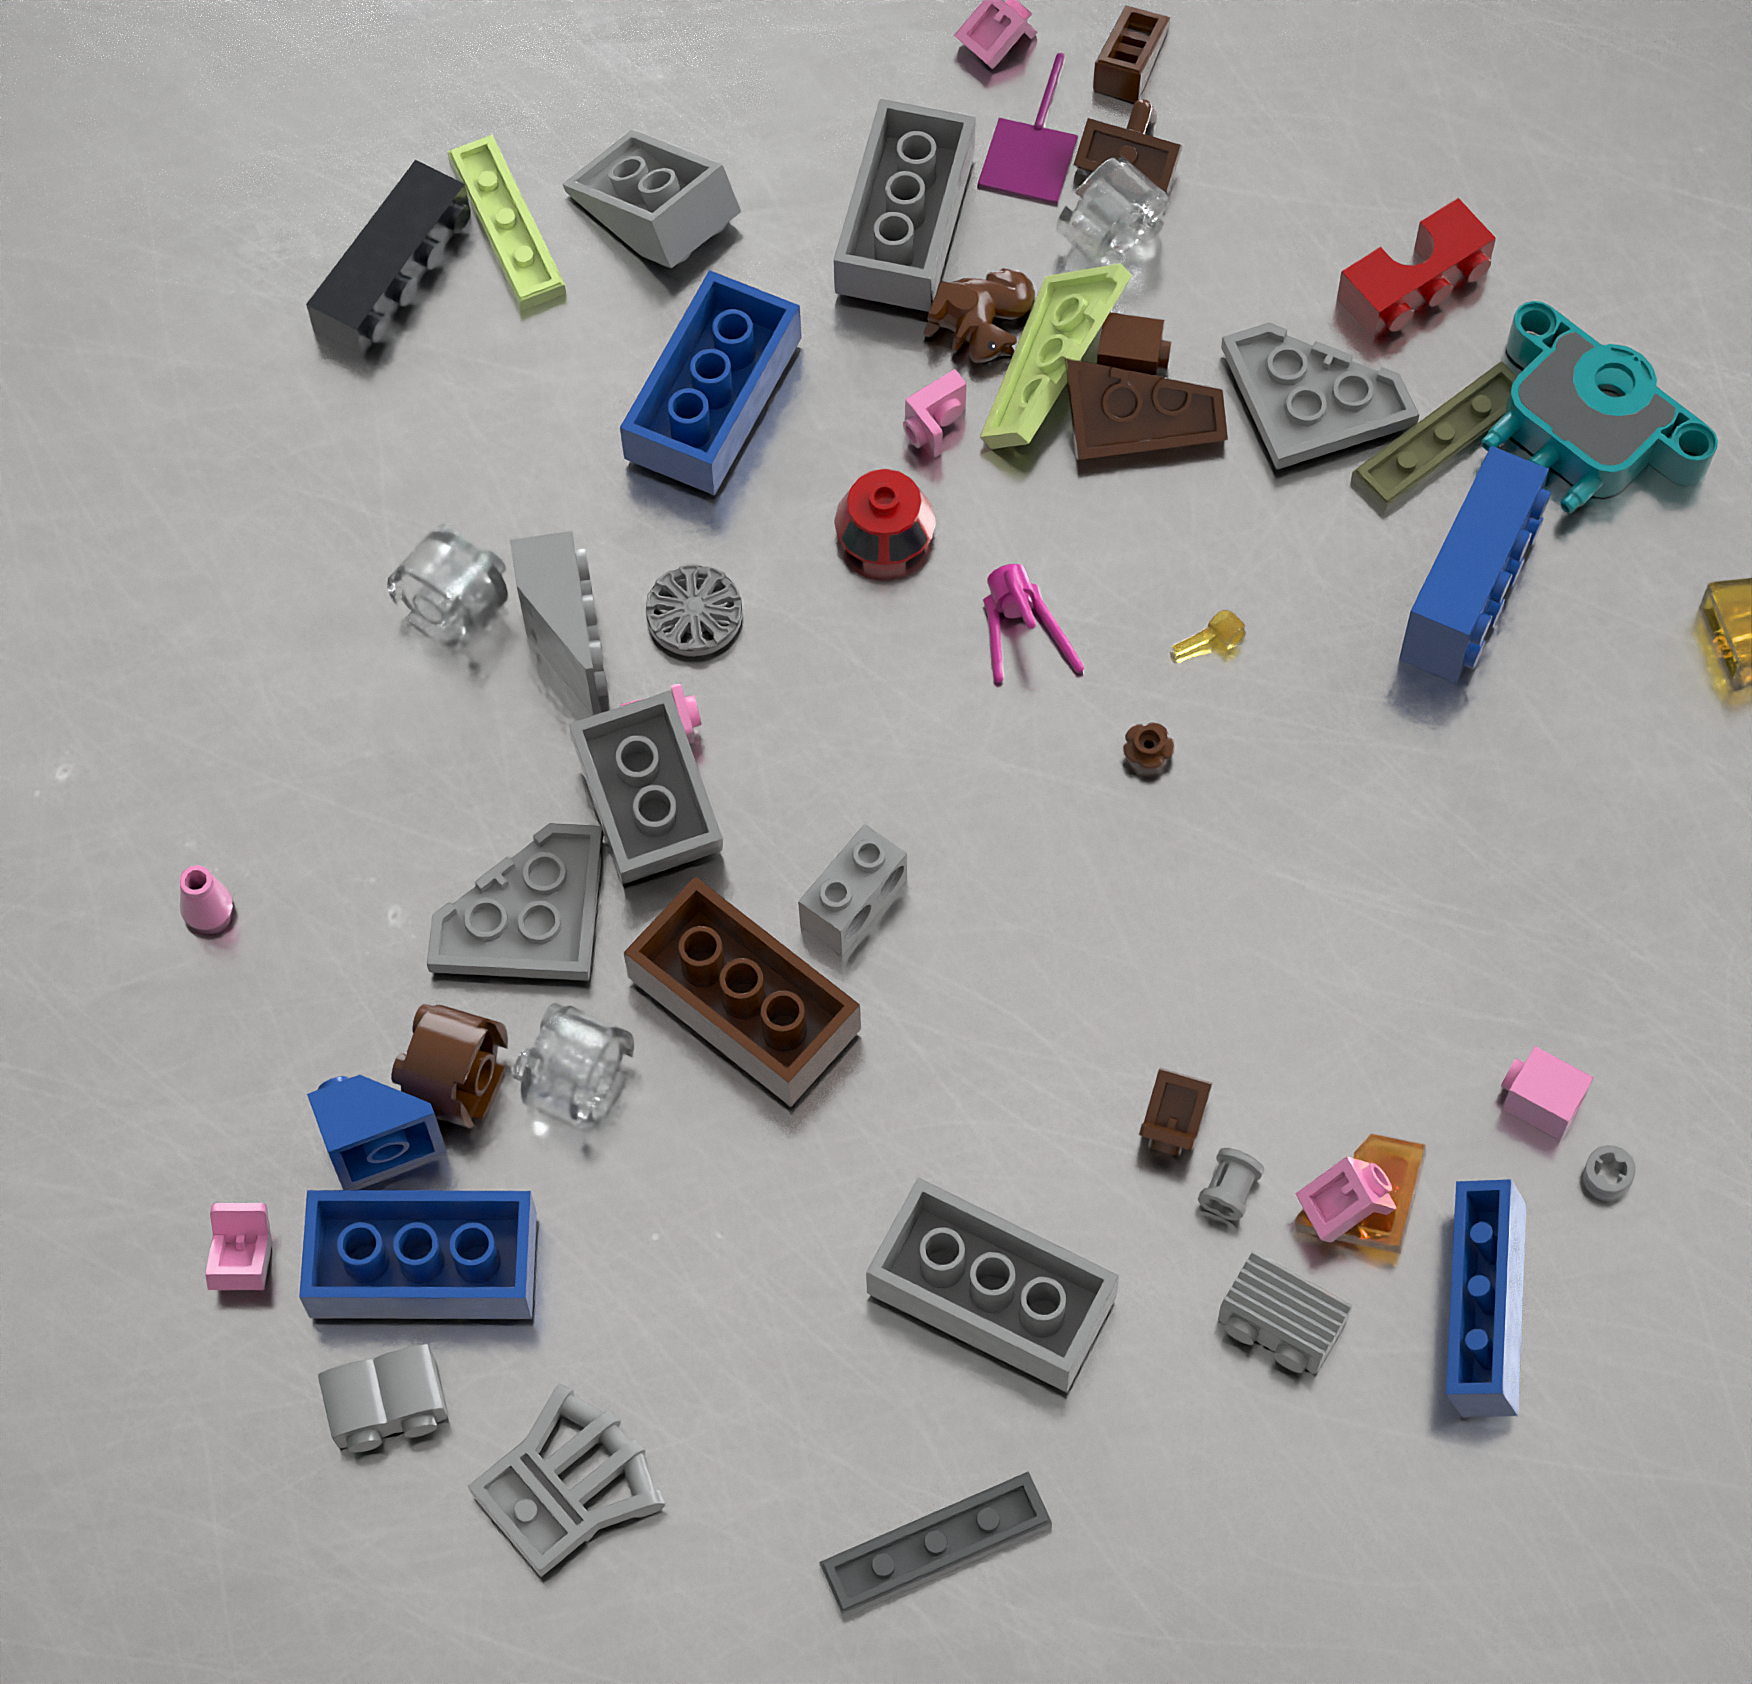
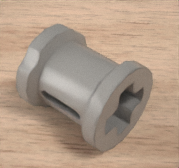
[1197,1148,1265,1221]

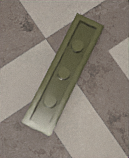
[1351,361,1517,513]

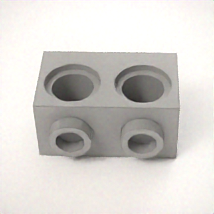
[798,824,907,956]

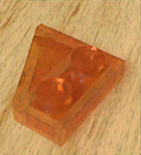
[1295,1134,1426,1254]

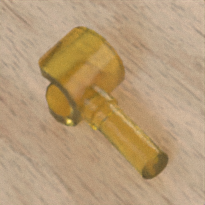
[1172,610,1246,657]

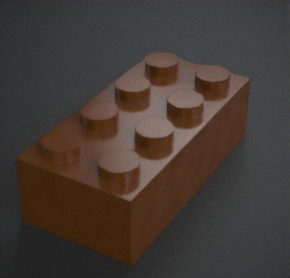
[623,876,861,1107]

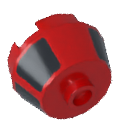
[834,469,936,572]

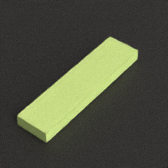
[447,135,566,311]

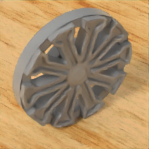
[646,564,743,656]

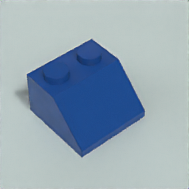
[307,1074,447,1190]

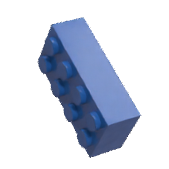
[620,270,802,495]
[1399,446,1551,683]
[299,1190,537,1319]

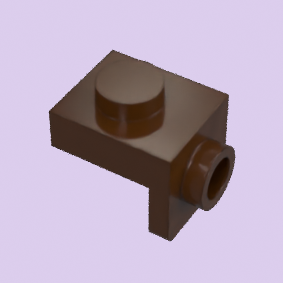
[1139,1067,1213,1156]

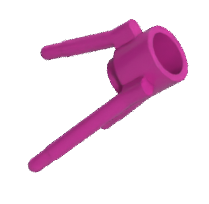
[983,564,1084,683]

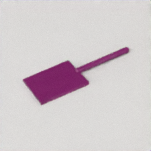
[977,52,1078,205]

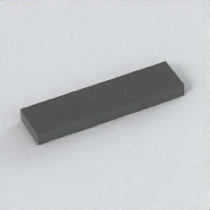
[819,1471,1052,1619]

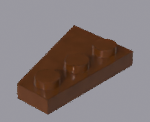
[1065,358,1228,460]

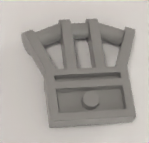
[468,1383,666,1577]

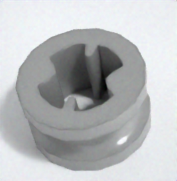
[1584,1145,1636,1200]

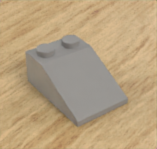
[562,129,742,268]

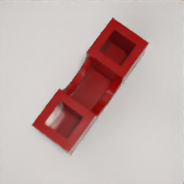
[1337,198,1496,339]

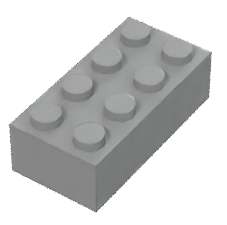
[833,99,976,312]
[866,1177,1119,1392]

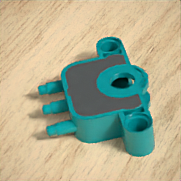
[1482,301,1718,513]

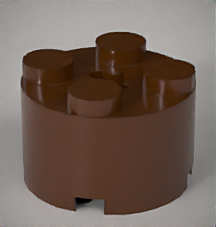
[391,1004,508,1128]

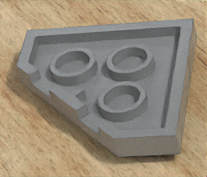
[1221,322,1420,469]
[426,823,604,981]

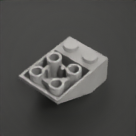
[510,531,608,716]

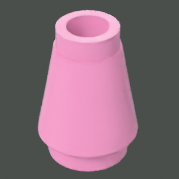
[179,865,233,930]

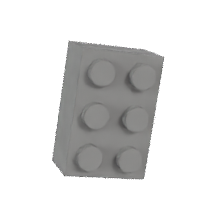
[569,690,723,885]

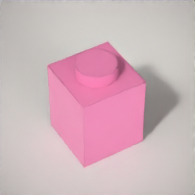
[1501,1046,1594,1141]

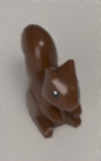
[923,268,1035,363]

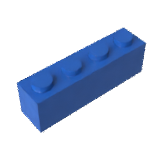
[1446,1179,1527,1417]

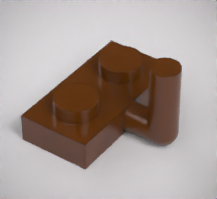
[1073,99,1183,194]

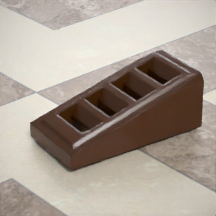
[1093,6,1171,102]

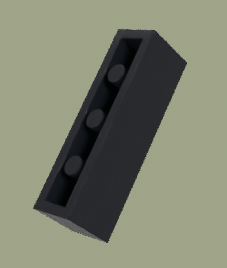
[306,159,471,356]

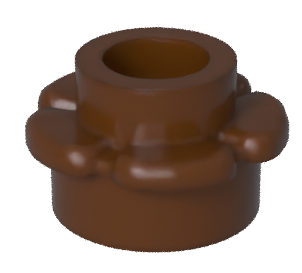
[1123,722,1175,772]

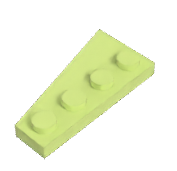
[980,263,1132,449]

